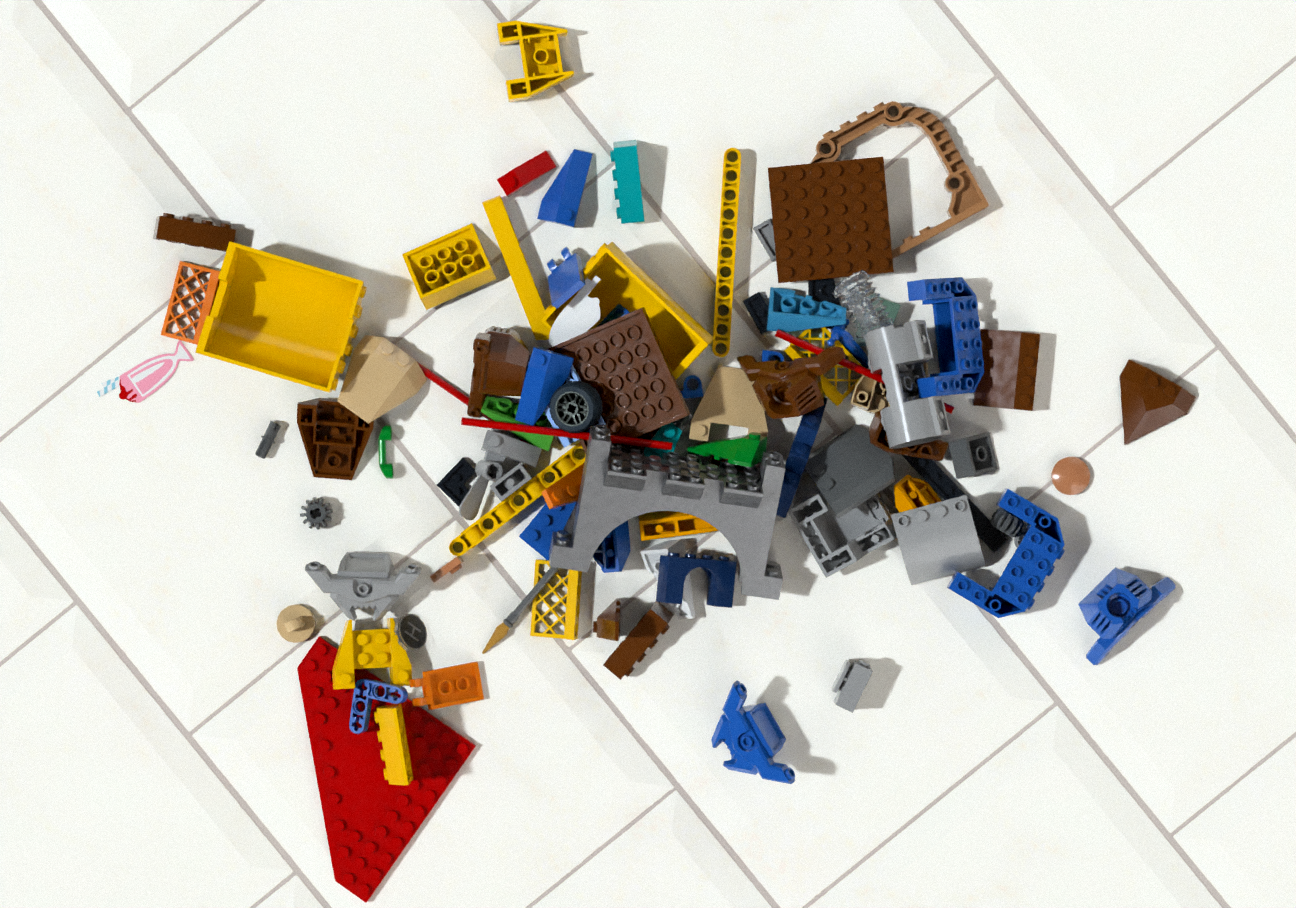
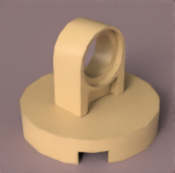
[276,604,315,643]

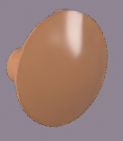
[1051,457,1090,495]

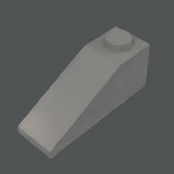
[481,430,542,467]

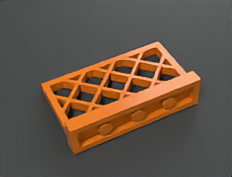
[161,261,220,345]

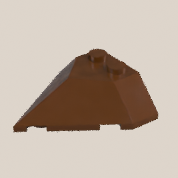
[1119,360,1196,445]

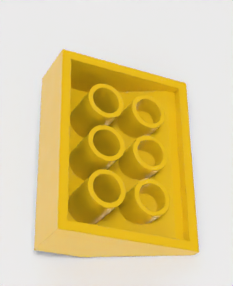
[402,223,496,310]
[374,703,413,786]

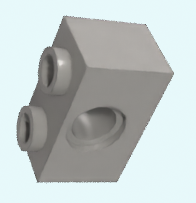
[489,463,532,502]

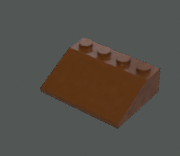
[973,329,1040,411]

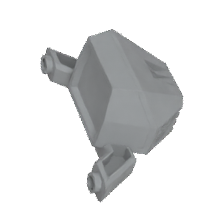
[305,552,422,621]

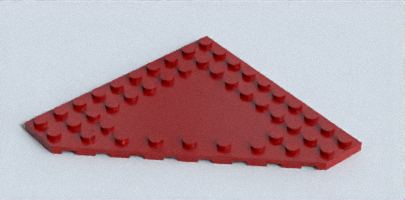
[297,636,476,903]

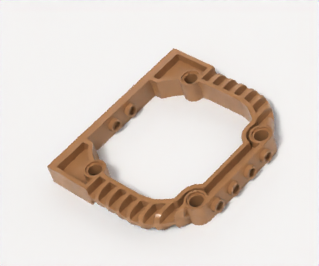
[810,101,989,280]

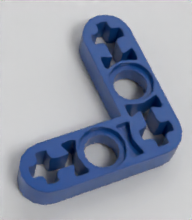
[349,678,408,734]

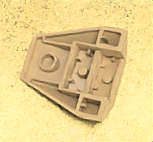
[338,335,427,424]

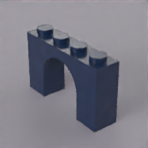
[656,552,737,608]

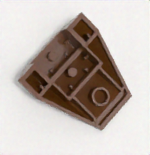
[297,398,374,480]

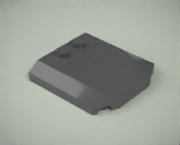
[804,424,895,518]

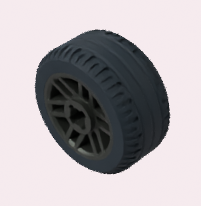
[549,381,603,433]

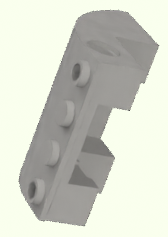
[788,492,897,578]
[891,495,986,585]

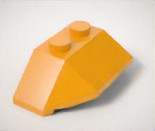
[894,475,941,512]

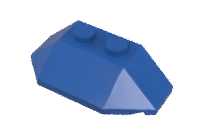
[593,520,631,573]

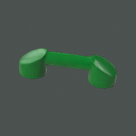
[378,425,393,479]

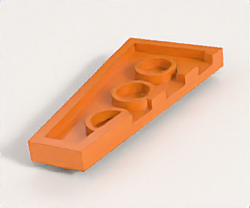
[541,463,584,510]

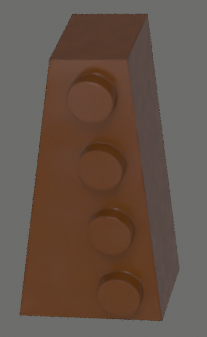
[153,213,236,252]
[603,601,674,680]

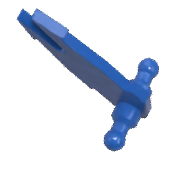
[827,318,869,368]

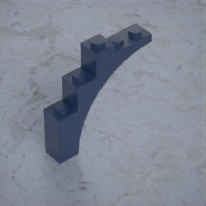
[776,397,828,518]

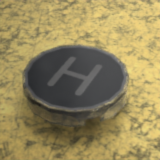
[394,613,427,652]

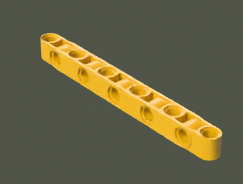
[449,442,586,556]

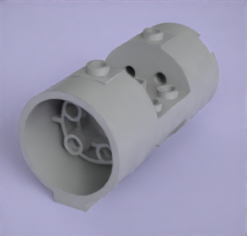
[864,320,951,449]

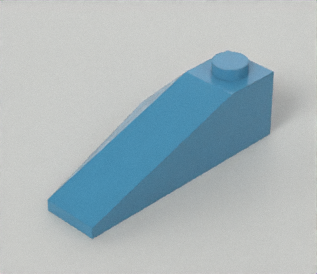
[767,287,846,332]

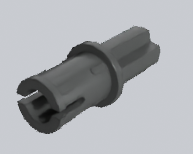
[255,420,281,459]

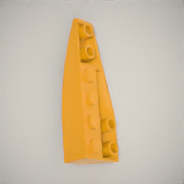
[638,511,719,541]

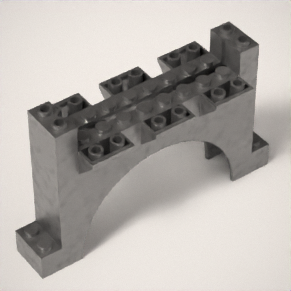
[549,425,785,600]

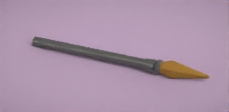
[482,567,559,654]

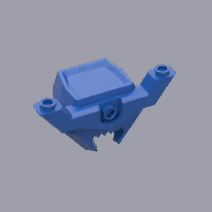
[1078,567,1176,665]
[711,680,795,784]

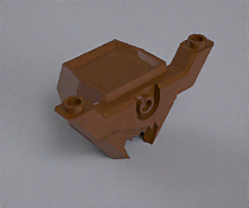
[467,326,530,418]
[737,346,846,419]

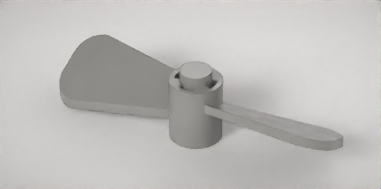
[459,429,521,520]

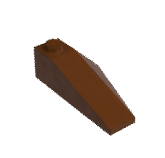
[869,410,949,461]
[593,598,621,641]

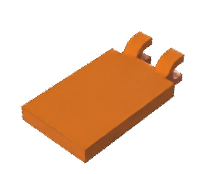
[409,662,484,710]

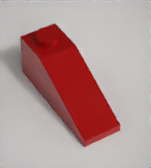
[497,151,556,197]

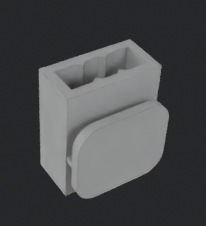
[831,659,873,713]

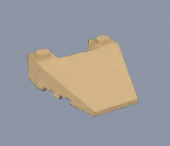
[689,366,768,441]

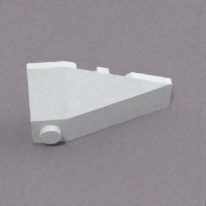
[640,539,695,619]

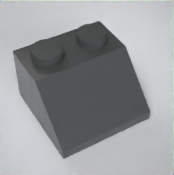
[948,432,998,479]

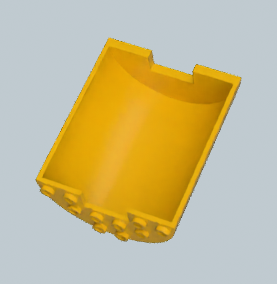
[195,241,367,393]
[541,242,714,380]

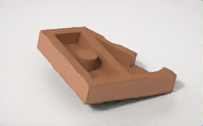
[430,556,464,583]

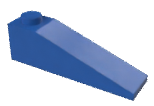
[537,149,593,228]
[515,346,574,426]

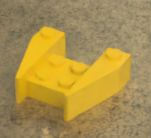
[497,21,574,102]
[332,618,412,690]

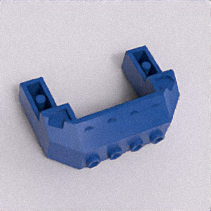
[907,277,984,398]
[947,488,1065,618]

